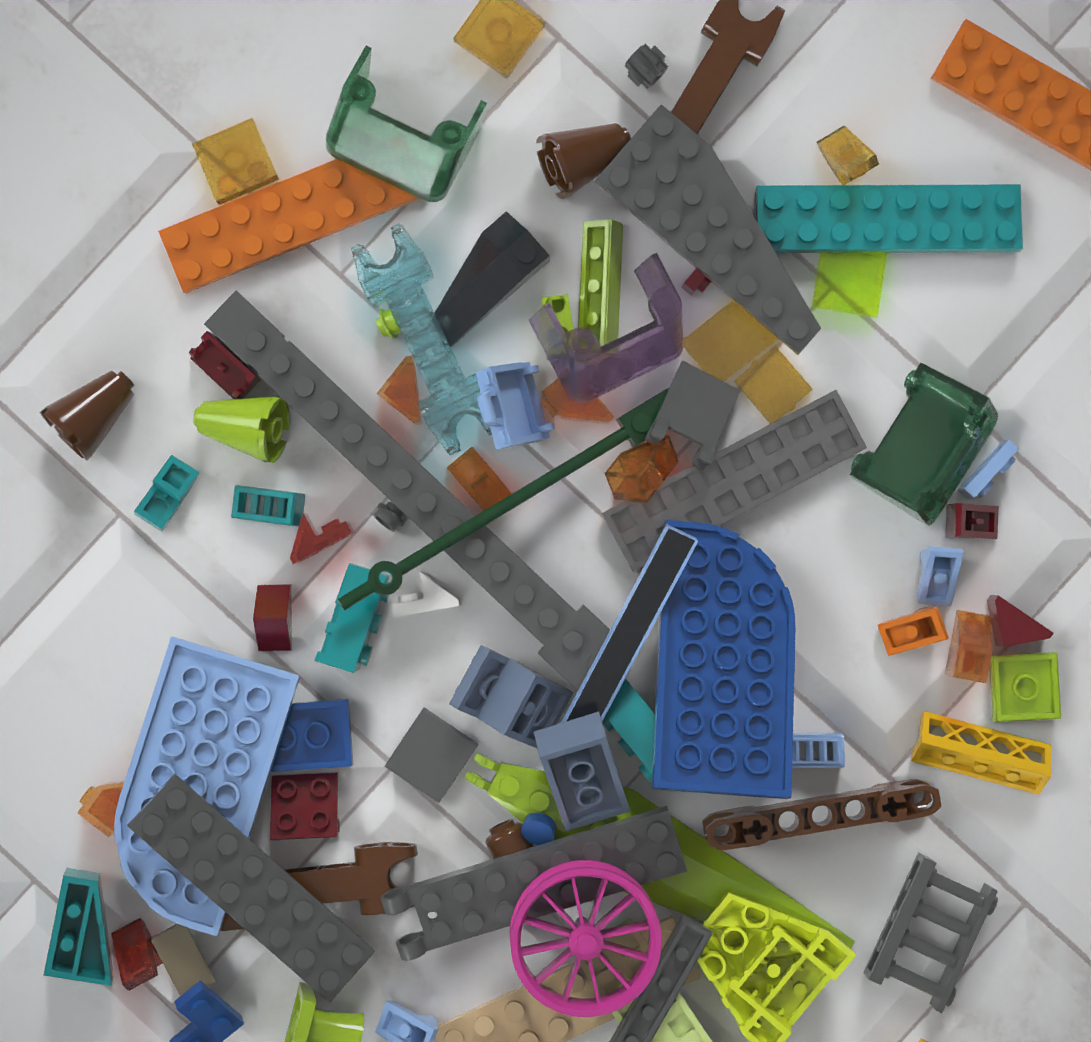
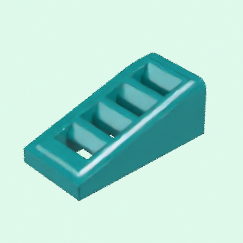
[231,485,305,526]

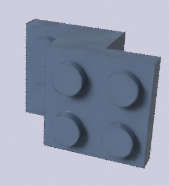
[449,645,574,749]

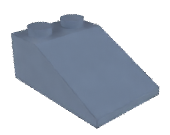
[534,712,630,831]

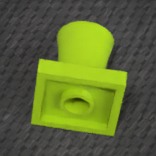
[284,982,364,1042]

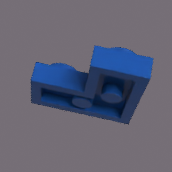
[169,980,244,1042]

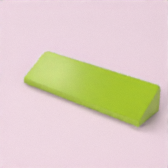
[577,219,623,354]

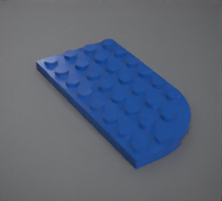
[652,520,796,799]

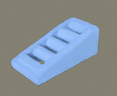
[792,732,845,768]

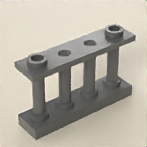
[863,852,998,1013]

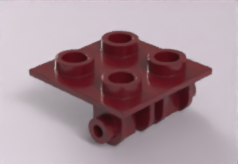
[270,773,340,840]

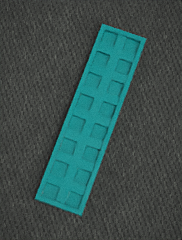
[755,184,1023,253]

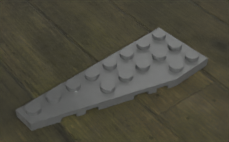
[595,104,821,355]

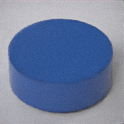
[521,813,557,845]

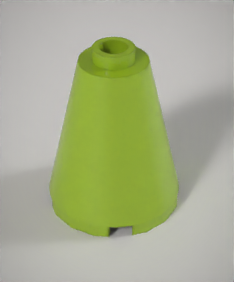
[193,396,290,463]

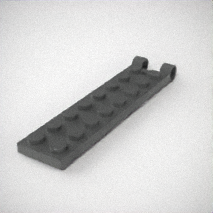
[380,806,687,961]

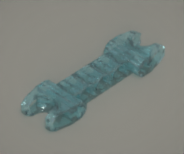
[351,223,492,455]

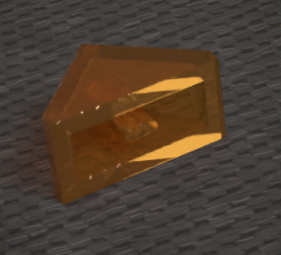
[376,356,422,425]
[447,447,512,511]

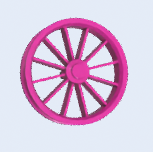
[510,860,662,1017]

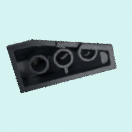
[429,211,550,347]

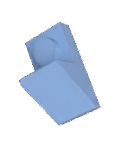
[917,547,964,606]
[375,1001,438,1042]

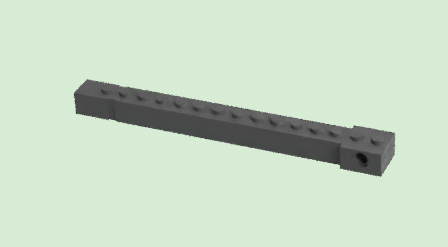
[204,290,610,691]

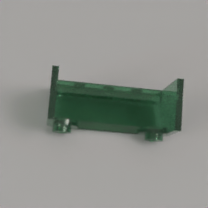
[325,45,487,202]

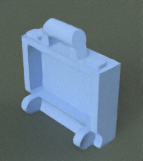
[475,362,555,450]

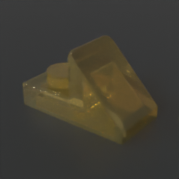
[816,126,879,185]

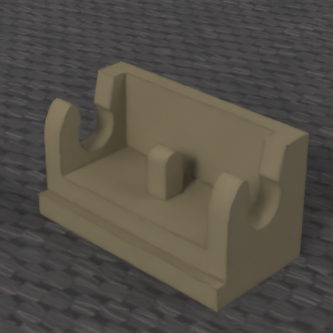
[151,924,215,996]

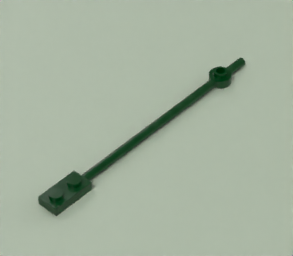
[337,388,669,611]

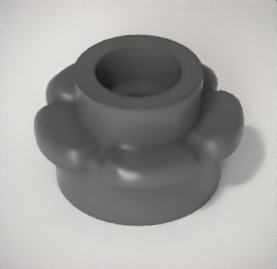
[373,502,404,532]

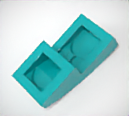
[134,455,199,532]

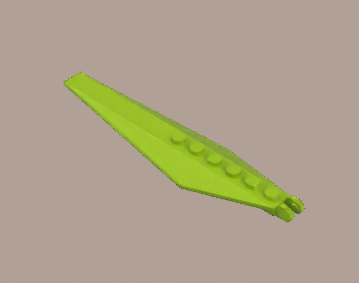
[464,753,855,949]

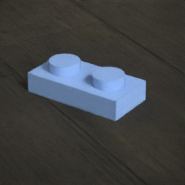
[958,440,1019,499]

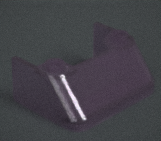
[529,253,683,404]

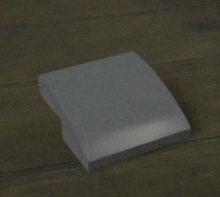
[384,707,479,803]

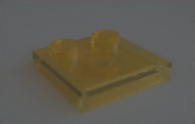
[453,0,545,79]
[192,118,279,205]

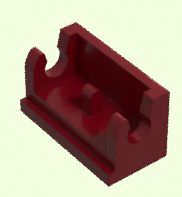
[189,331,261,399]

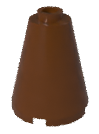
[536,123,631,199]
[39,371,134,461]

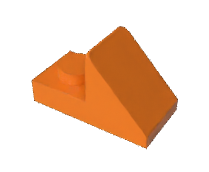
[877,606,949,656]

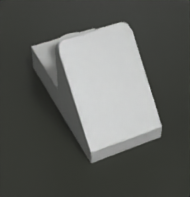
[391,572,461,618]

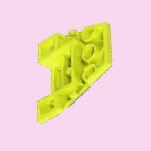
[697,892,856,1042]

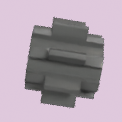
[625,43,669,89]

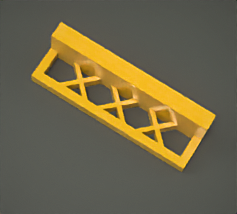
[911,711,1052,795]

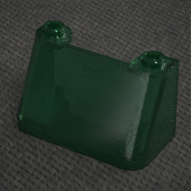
[849,362,998,526]

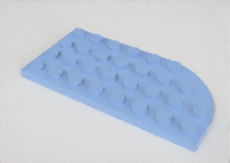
[114,636,301,936]

